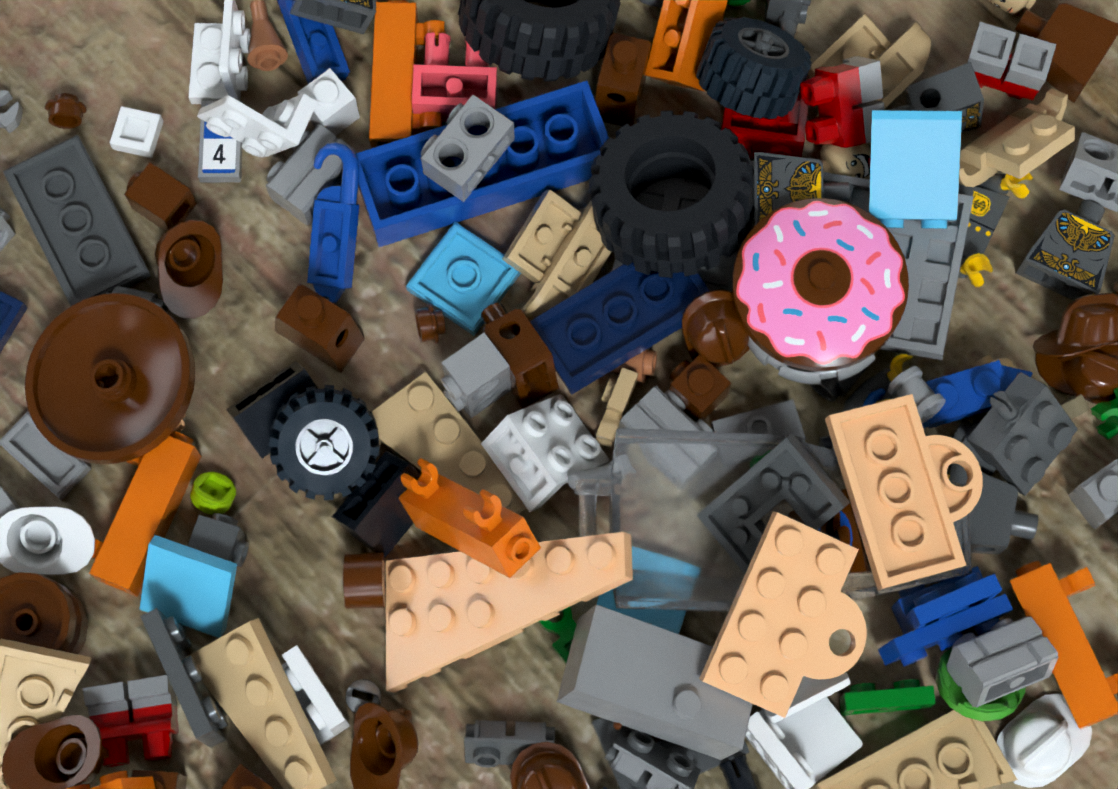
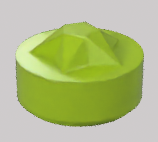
[190,472,236,515]

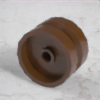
[0,572,88,654]

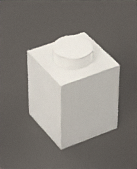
[297,68,360,136]

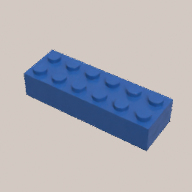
[355,80,609,247]

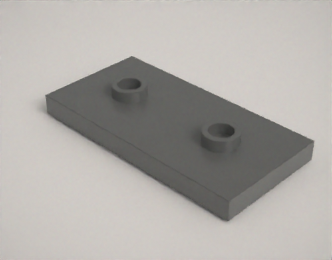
[3,135,151,306]

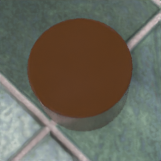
[343,553,386,609]

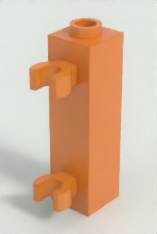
[369,0,446,149]
[89,431,202,597]
[398,458,541,578]
[1010,560,1118,730]

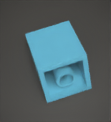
[869,110,962,229]

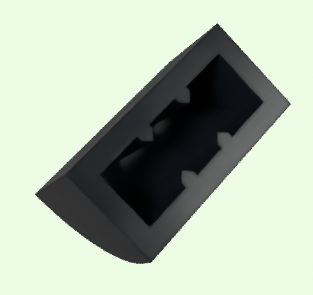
[226,361,318,459]
[332,451,421,557]

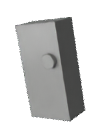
[556,604,752,760]

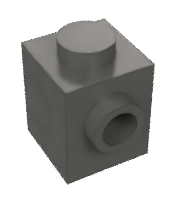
[188,513,249,567]

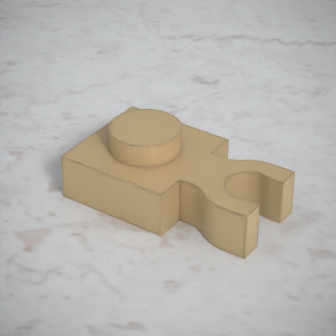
[596,367,638,448]

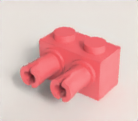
[412,33,498,122]

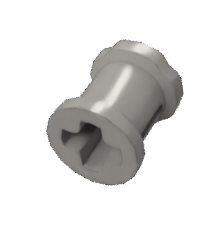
[887,366,946,423]

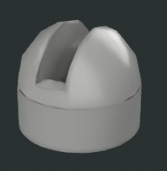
[345,679,382,714]

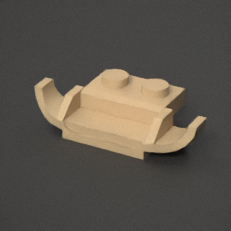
[808,14,931,119]
[959,89,1075,187]
[502,189,612,321]

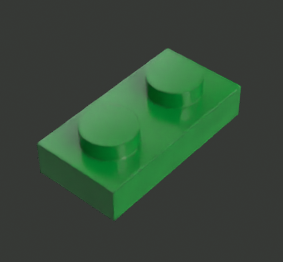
[839,679,936,716]

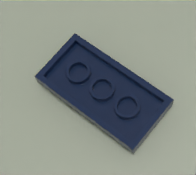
[530,262,710,395]

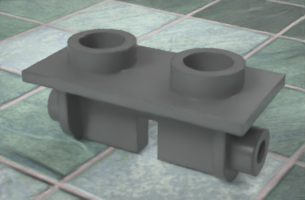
[464,720,555,768]
[604,725,701,789]

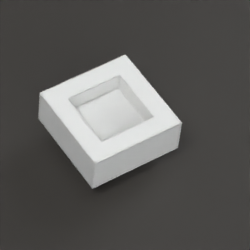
[110,106,164,158]

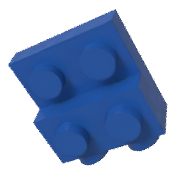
[891,566,1002,635]

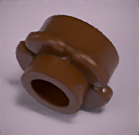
[45,93,87,129]
[415,303,446,344]

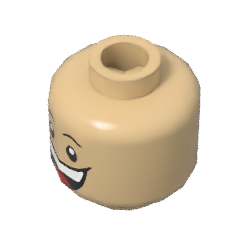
[820,142,871,179]

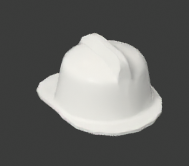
[0,506,95,574]
[996,694,1092,788]

